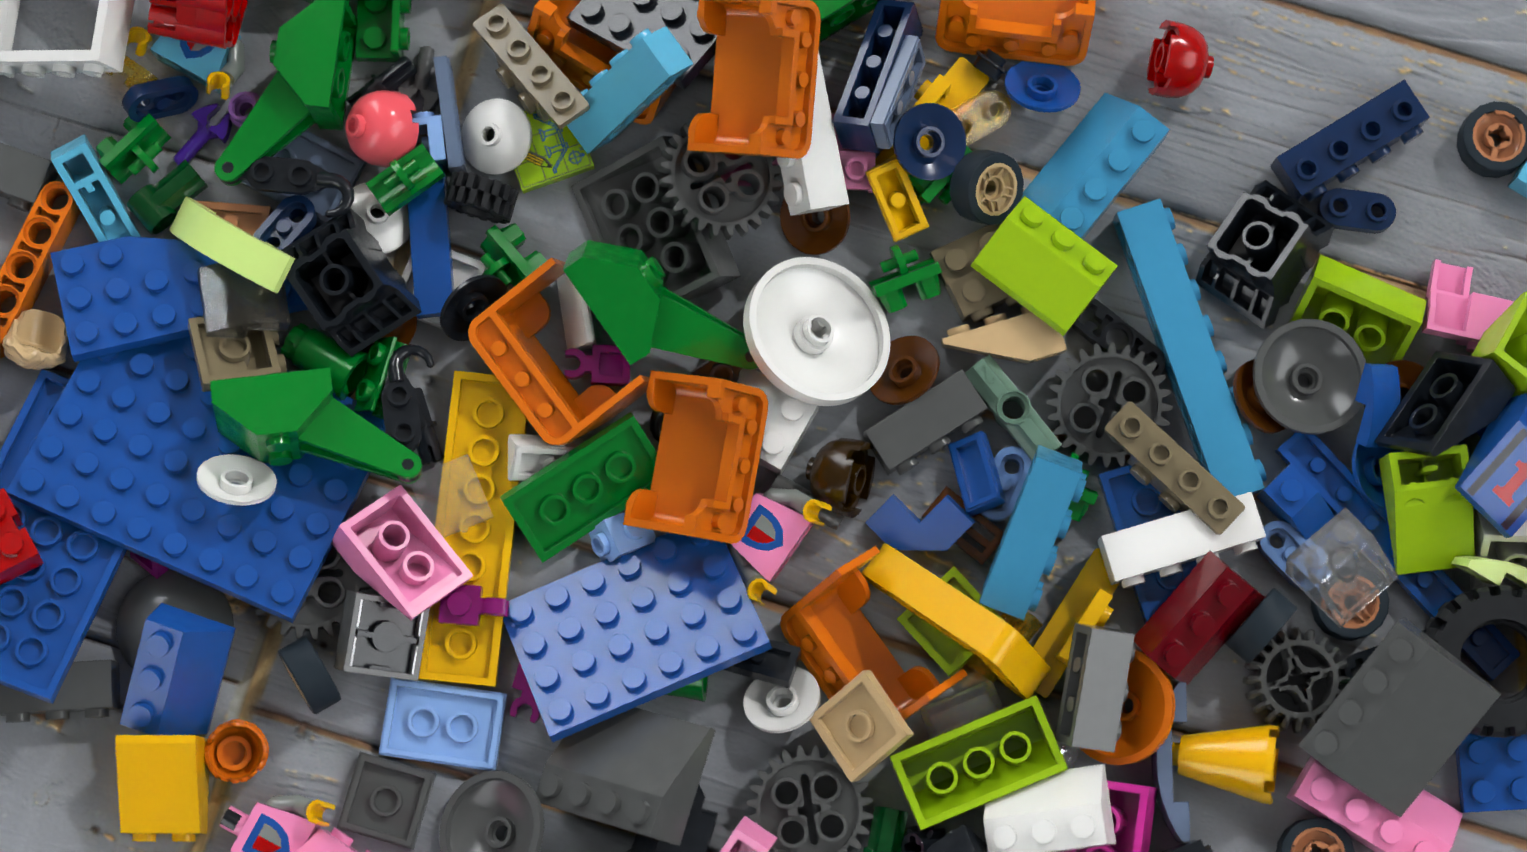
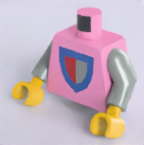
[728,488,832,606]
[219,794,335,852]

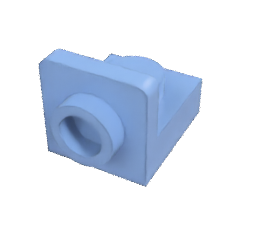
[412,111,449,169]

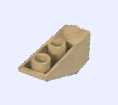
[941,307,1067,364]

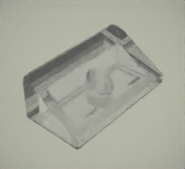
[920,681,1003,740]

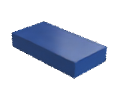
[948,430,1006,517]

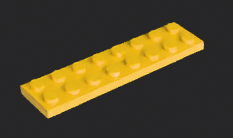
[418,370,528,687]

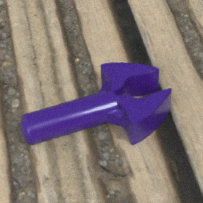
[173,103,232,165]

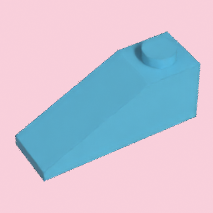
[51,134,141,242]

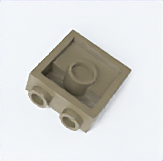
[930,223,1020,323]
[188,308,287,392]

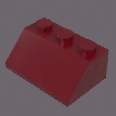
[1134,550,1265,685]

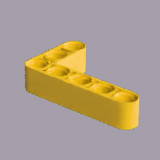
[861,543,1052,700]

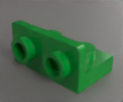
[356,0,412,62]

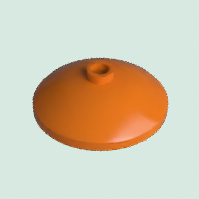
[1080,649,1175,765]

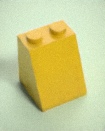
[115,735,209,842]

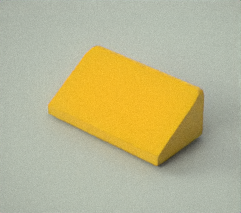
[865,155,930,243]

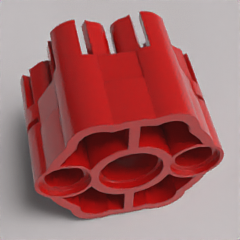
[147,0,248,49]

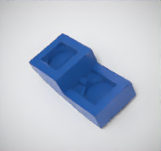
[1355,363,1401,448]

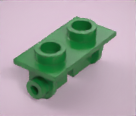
[354,336,410,419]

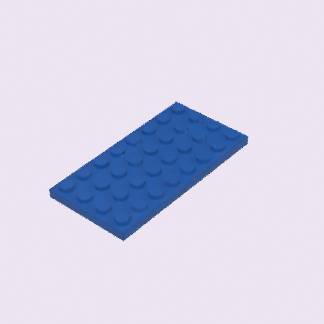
[0,369,127,704]

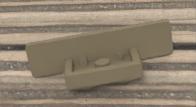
[473,4,590,129]
[1104,401,1245,535]

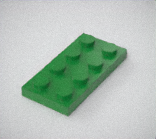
[500,412,657,563]

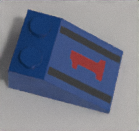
[1454,393,1527,538]

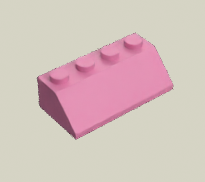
[1286,756,1463,852]

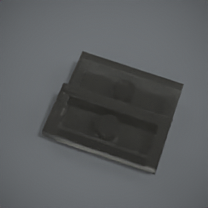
[197,263,291,338]

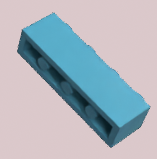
[567,26,693,154]

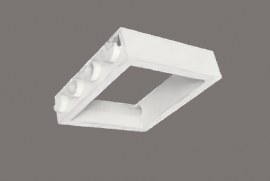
[0,0,135,78]

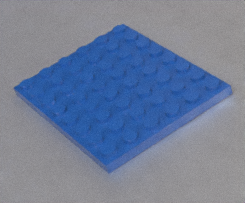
[6,336,385,623]

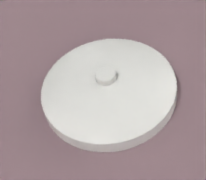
[743,257,890,406]

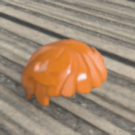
[204,719,269,784]

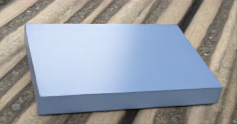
[378,678,508,771]

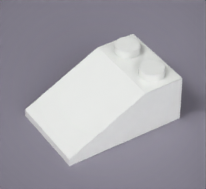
[737,368,819,475]

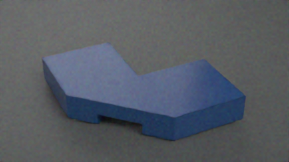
[865,494,976,551]

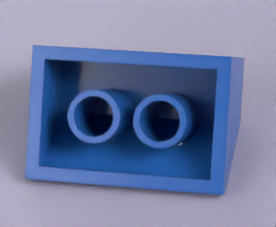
[120,603,236,735]

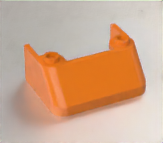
[468,257,649,446]
[780,546,968,720]

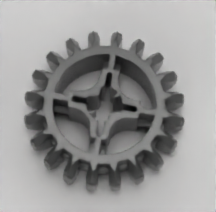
[1243,627,1350,734]

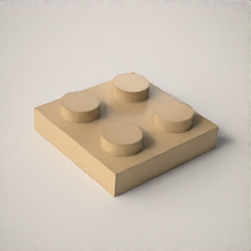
[810,670,914,782]

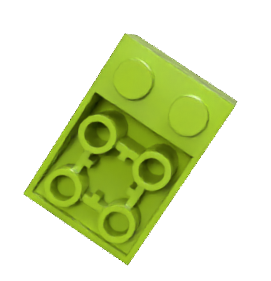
[1379,444,1475,575]

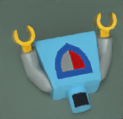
[127,26,245,100]

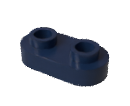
[122,76,199,122]
[1317,188,1396,234]
[253,195,317,250]

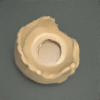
[2,309,69,370]

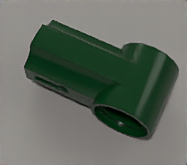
[127,160,208,235]
[863,805,908,852]

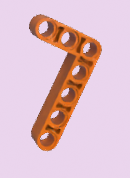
[0,181,81,359]

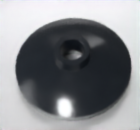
[440,274,508,341]

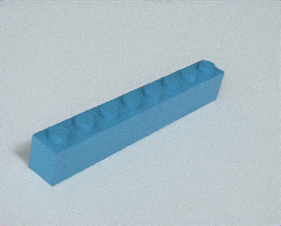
[1112,198,1267,496]

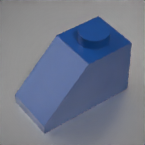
[1256,464,1339,549]

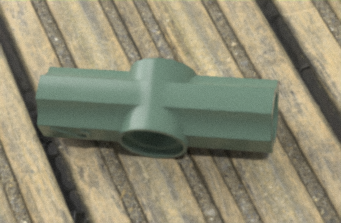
[965,354,1062,461]

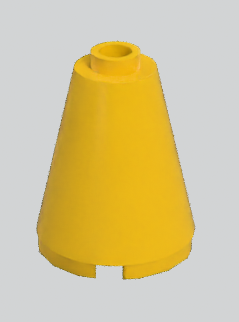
[1172,725,1280,804]

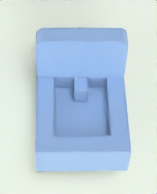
[589,512,656,562]

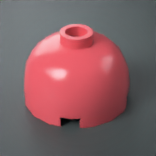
[345,90,419,168]

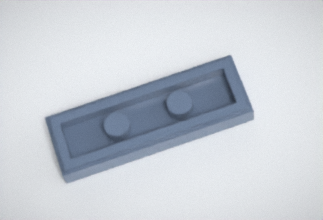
[870,35,926,149]
[433,55,467,175]

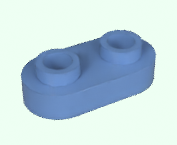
[981,446,1032,522]
[1257,520,1326,590]

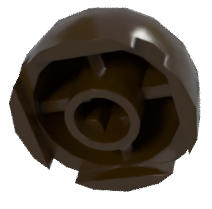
[806,438,875,518]

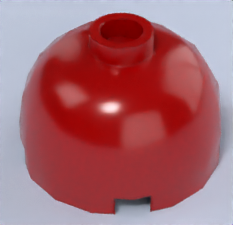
[1147,20,1214,98]

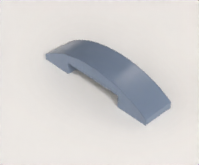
[1151,682,1190,842]

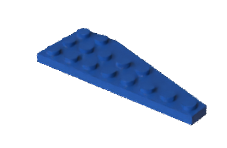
[50,236,308,362]

